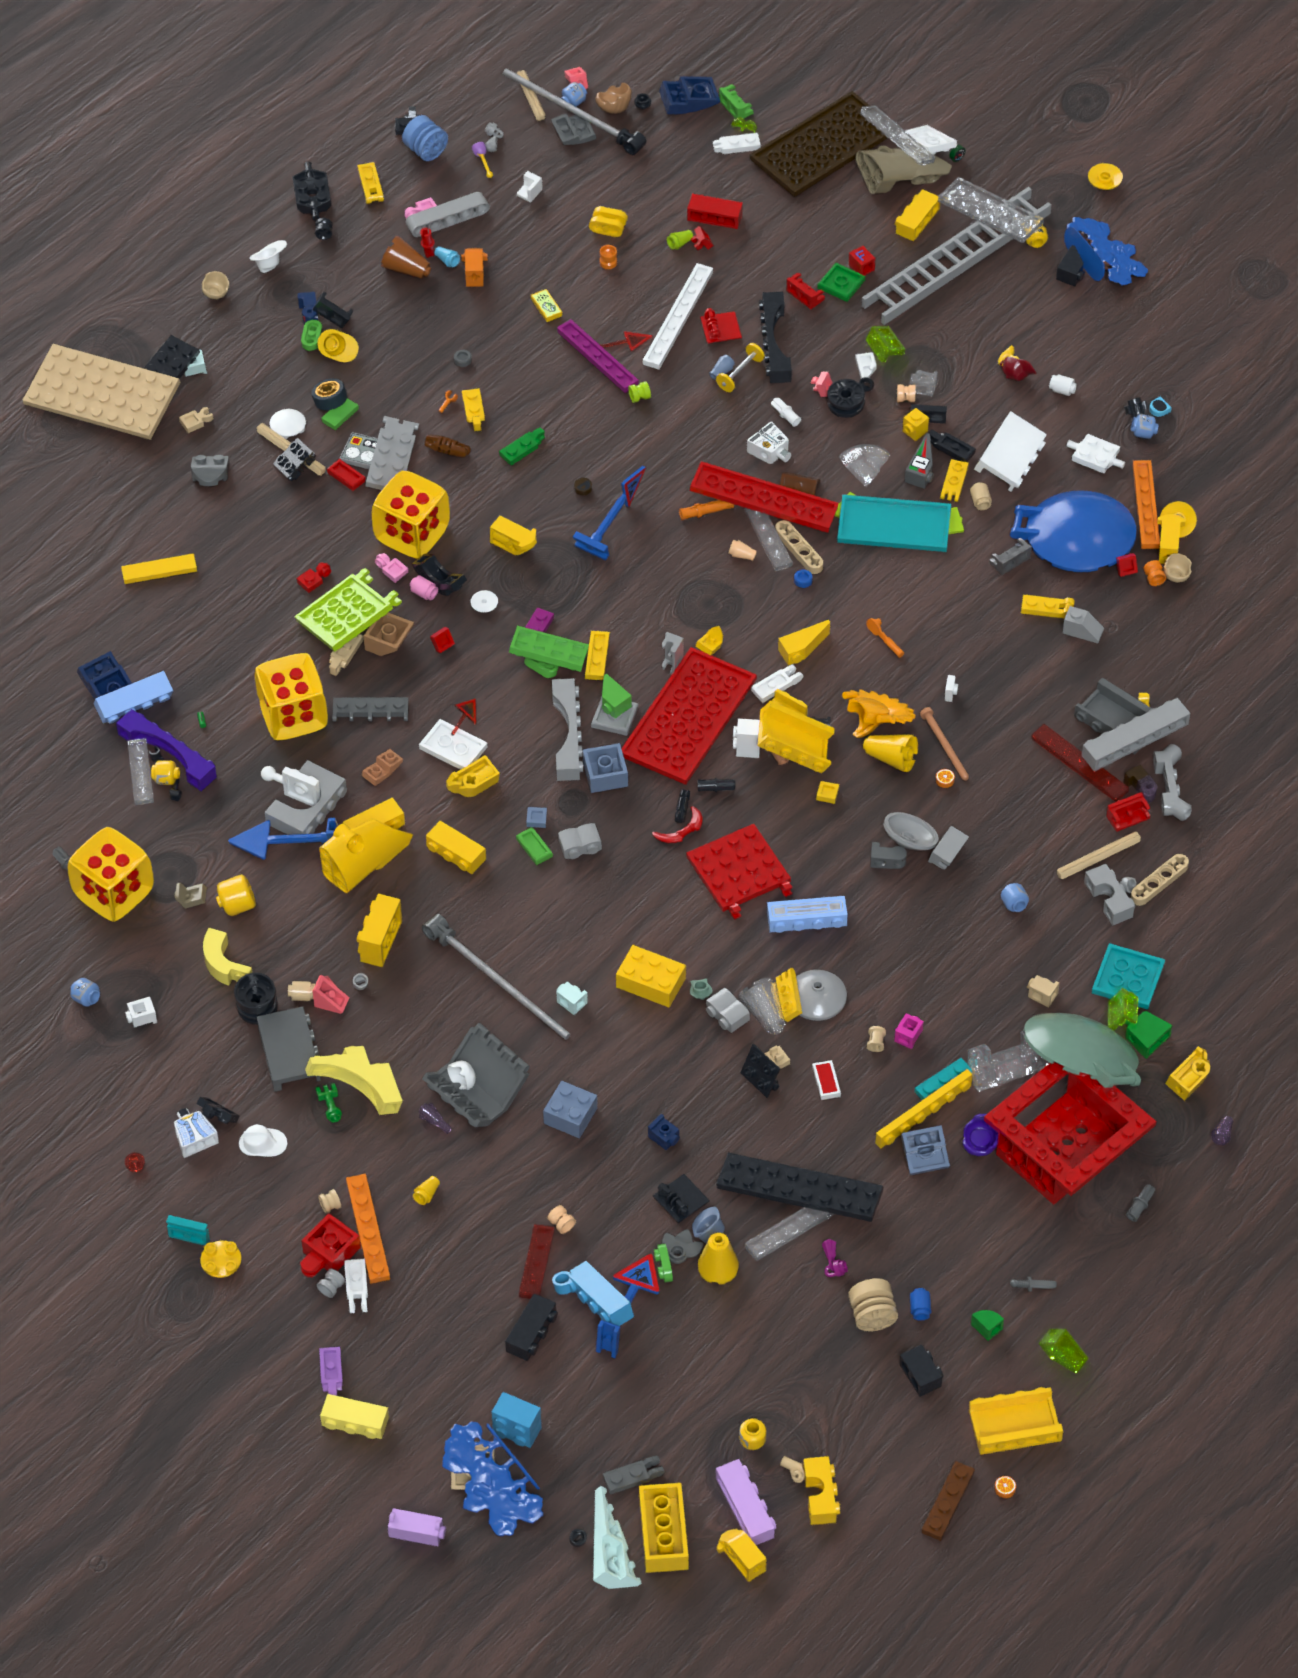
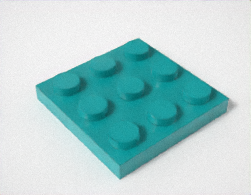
[1092,943,1165,1010]

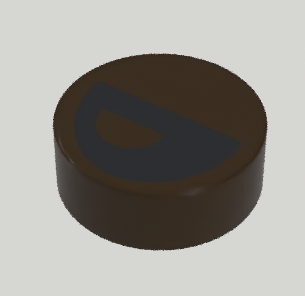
[574,478,592,495]

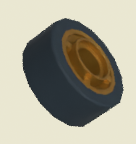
[312,378,347,410]

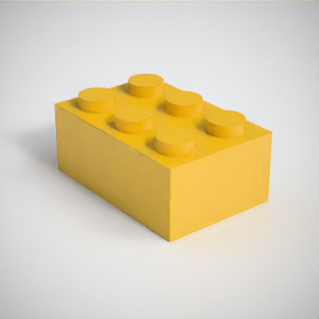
[357,894,402,967]
[616,945,686,1008]

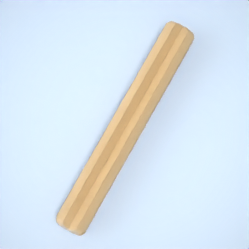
[517,70,545,121]

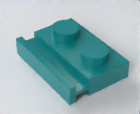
[166,1215,210,1246]

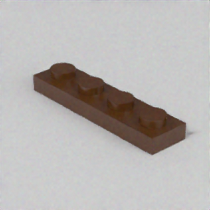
[922,1461,975,1541]

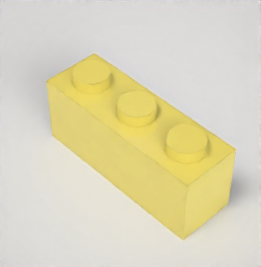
[320,1394,389,1439]

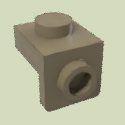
[175,883,207,909]

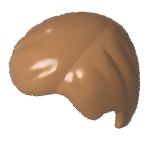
[596,83,632,114]

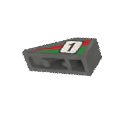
[905,433,934,489]

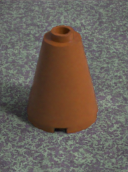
[381,236,432,278]

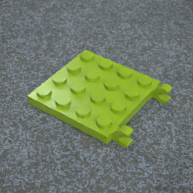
[295,568,402,652]

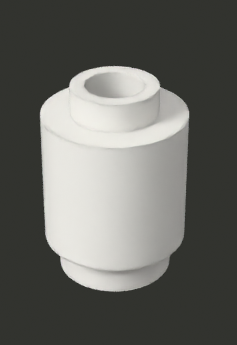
[1049,374,1077,396]

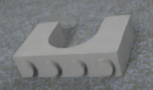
[265,760,347,835]

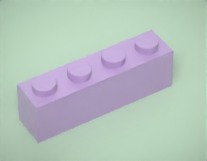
[716,1459,776,1545]

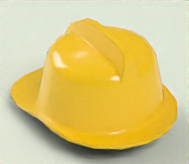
[317,329,359,362]

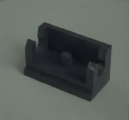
[312,291,353,328]

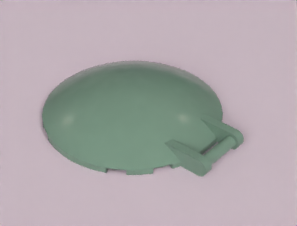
[1023,1013,1141,1088]

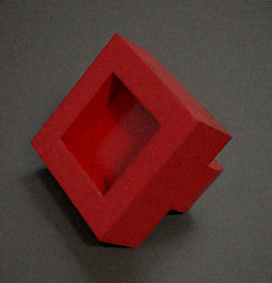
[691,226,714,250]
[1116,553,1138,577]
[430,627,455,653]

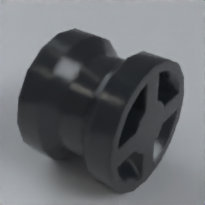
[315,218,333,240]

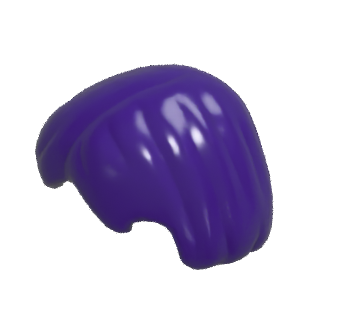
[963,1114,998,1156]

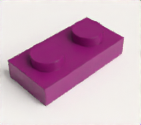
[525,607,554,633]

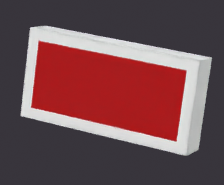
[812,1060,841,1100]

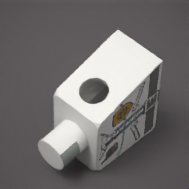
[747,422,791,464]

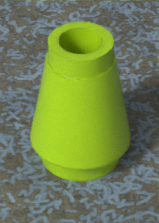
[667,230,693,250]

